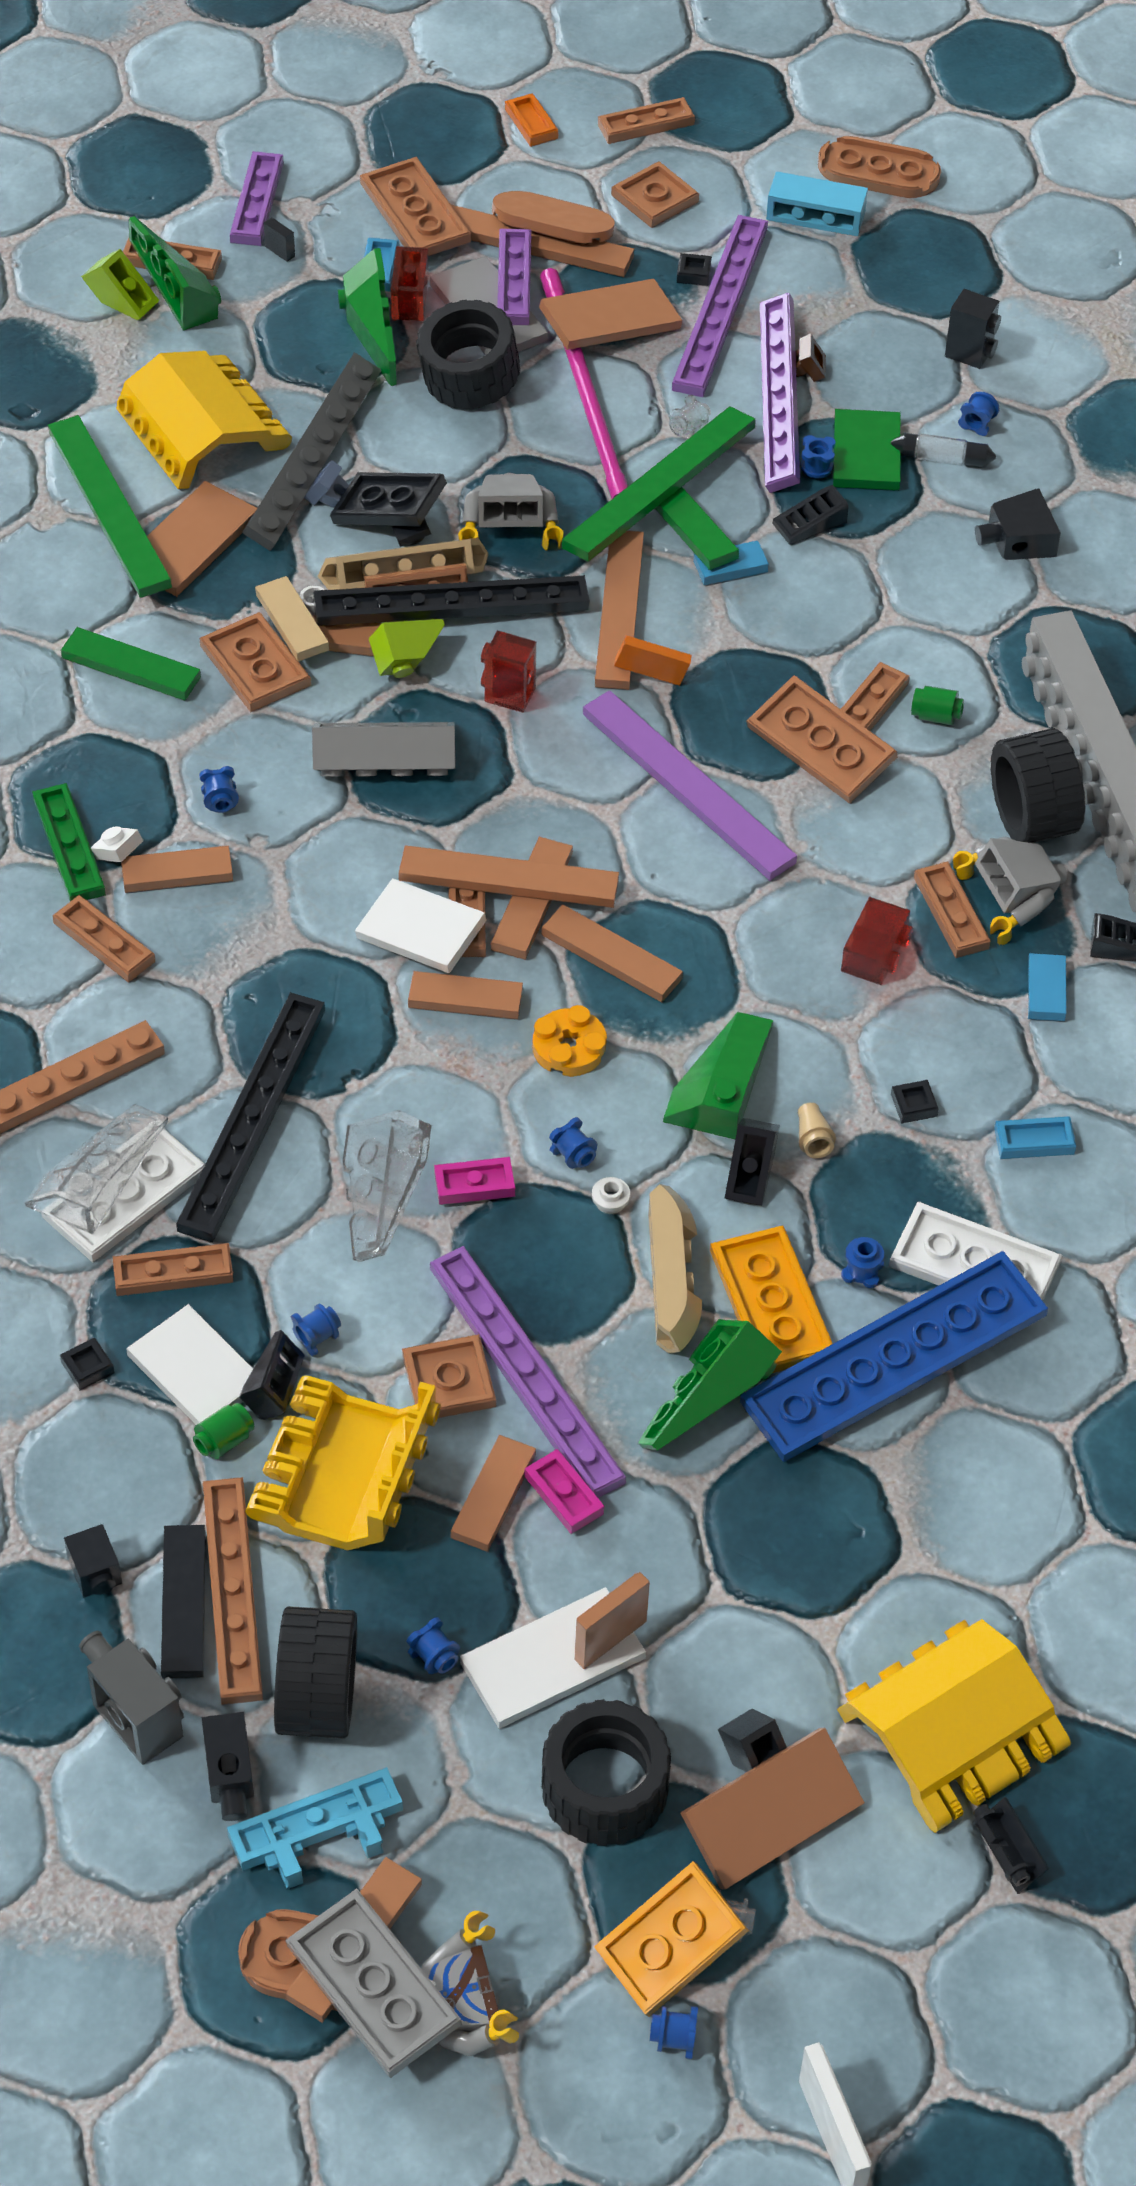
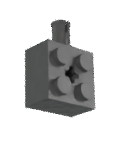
[79,1631,184,1765]

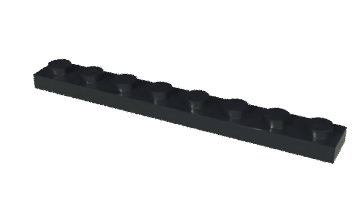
[313,575,590,626]
[176,992,325,1243]

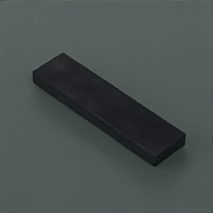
[161,1525,206,1679]

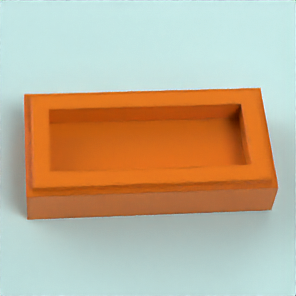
[505,93,558,147]
[614,635,692,686]

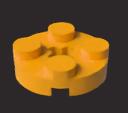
[532,1005,607,1077]

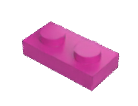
[434,1157,515,1205]
[524,1449,605,1534]

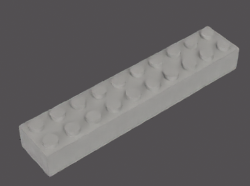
[1022,610,1136,912]

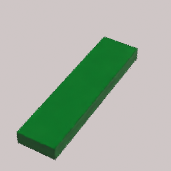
[655,487,739,570]
[61,627,201,701]
[32,783,106,901]

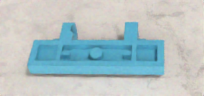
[227,1767,403,1889]

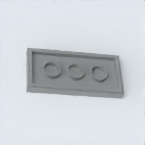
[430,255,548,355]
[285,1888,462,2078]

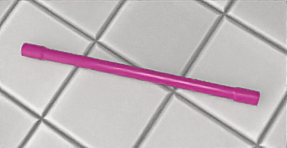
[540,268,628,499]

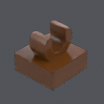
[795,334,826,382]

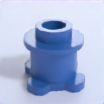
[958,392,1000,436]
[800,435,836,478]
[199,766,239,813]
[549,1117,598,1169]
[841,1237,884,1288]
[290,1303,341,1357]
[406,1617,460,1674]
[649,2006,698,2059]

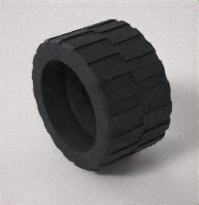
[416,299,521,409]
[990,728,1086,843]
[274,1606,357,1739]
[541,1699,671,1846]

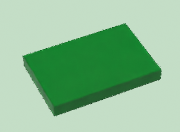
[833,409,901,490]

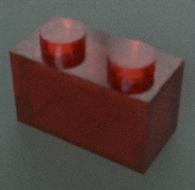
[391,246,429,321]
[481,630,537,713]
[841,896,913,986]

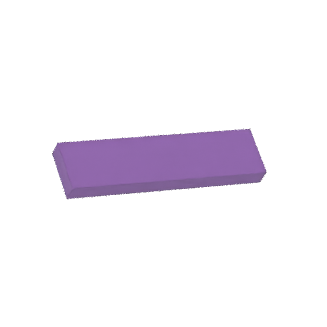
[230,151,284,246]
[497,229,531,325]

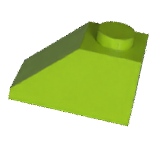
[81,249,160,320]
[369,619,445,678]

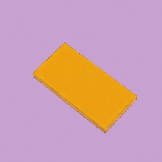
[710,1225,833,1373]

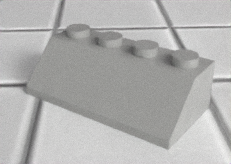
[312,722,455,776]

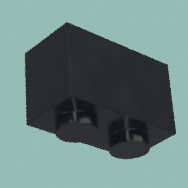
[945,289,1002,369]

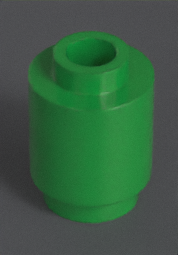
[911,686,964,725]
[193,1403,255,1459]

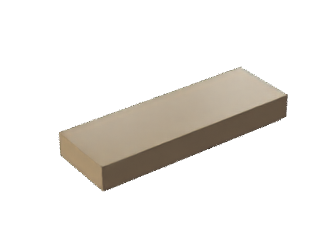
[255,576,329,662]

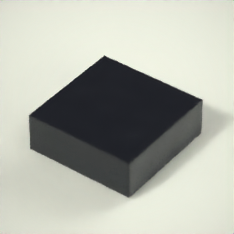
[264,217,295,262]
[676,253,712,286]
[891,1080,939,1124]
[60,1337,115,1391]

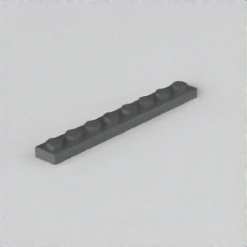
[242,352,382,551]

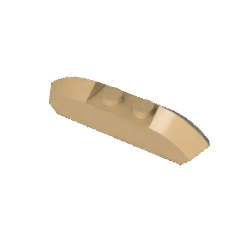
[318,538,489,590]
[648,1184,702,1353]

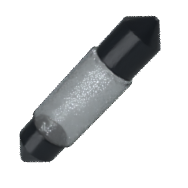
[891,433,996,467]

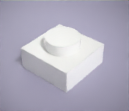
[91,826,143,862]

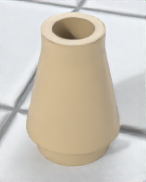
[797,1103,836,1158]

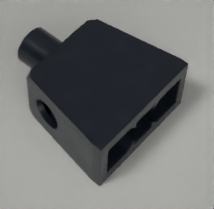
[975,488,1061,560]
[201,1712,254,1821]

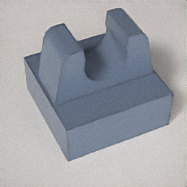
[304,460,349,507]

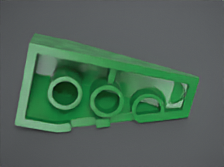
[129,216,221,331]
[338,248,397,386]
[663,1012,773,1140]
[638,1319,782,1451]

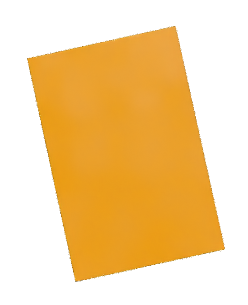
[594,1861,749,2017]

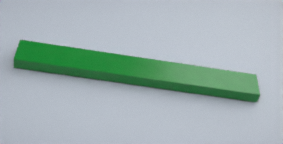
[562,406,756,562]
[48,415,172,598]

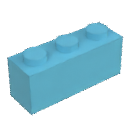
[766,171,868,236]

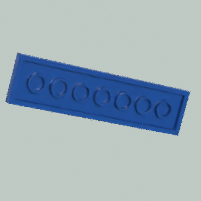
[740,1251,1048,1463]

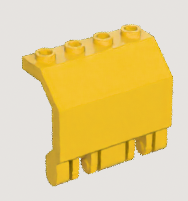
[116,351,292,489]
[245,1376,441,1551]
[837,1619,1071,1833]

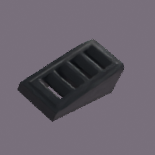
[772,485,848,545]
[1090,913,1136,961]
[239,1330,305,1420]

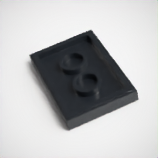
[330,472,447,526]

